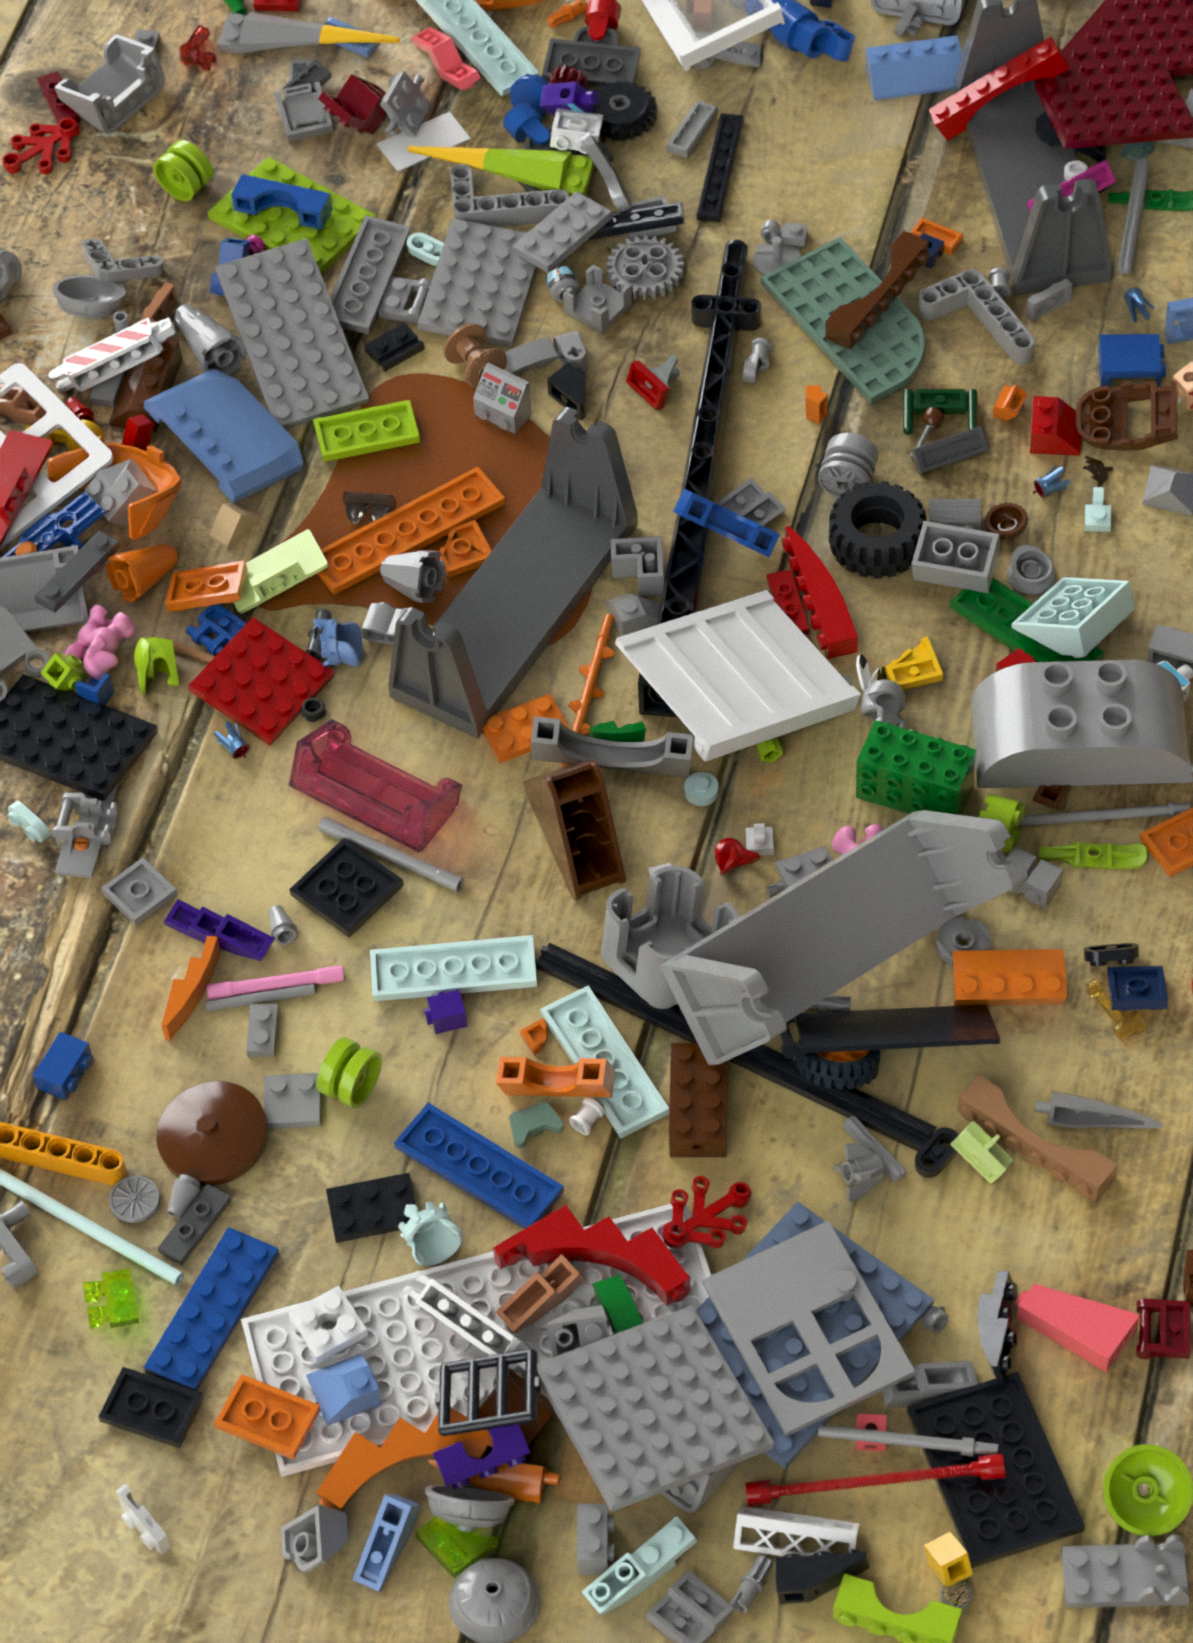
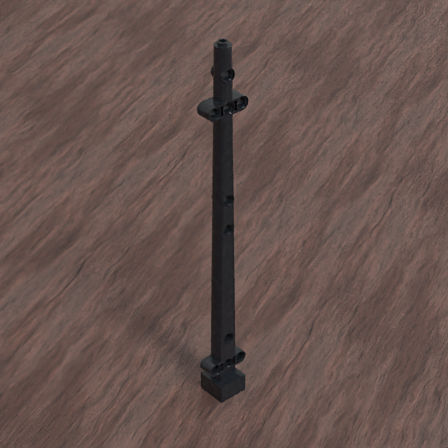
[638,240,761,718]

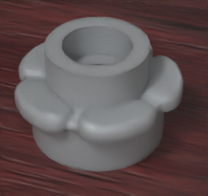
[922,1306,949,1333]

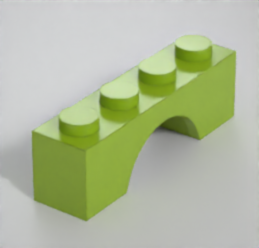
[833,1574,962,1643]

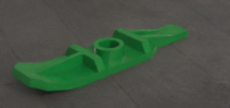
[1108,189,1193,211]

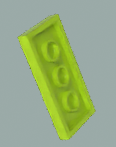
[313,400,420,462]

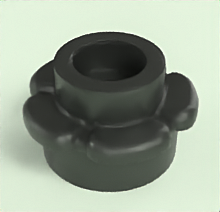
[301,698,326,722]

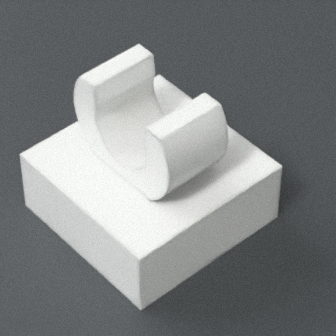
[745,823,774,855]

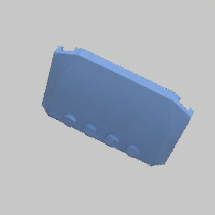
[143,369,303,504]

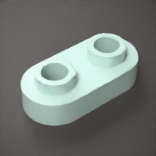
[407,233,444,266]
[7,800,50,843]

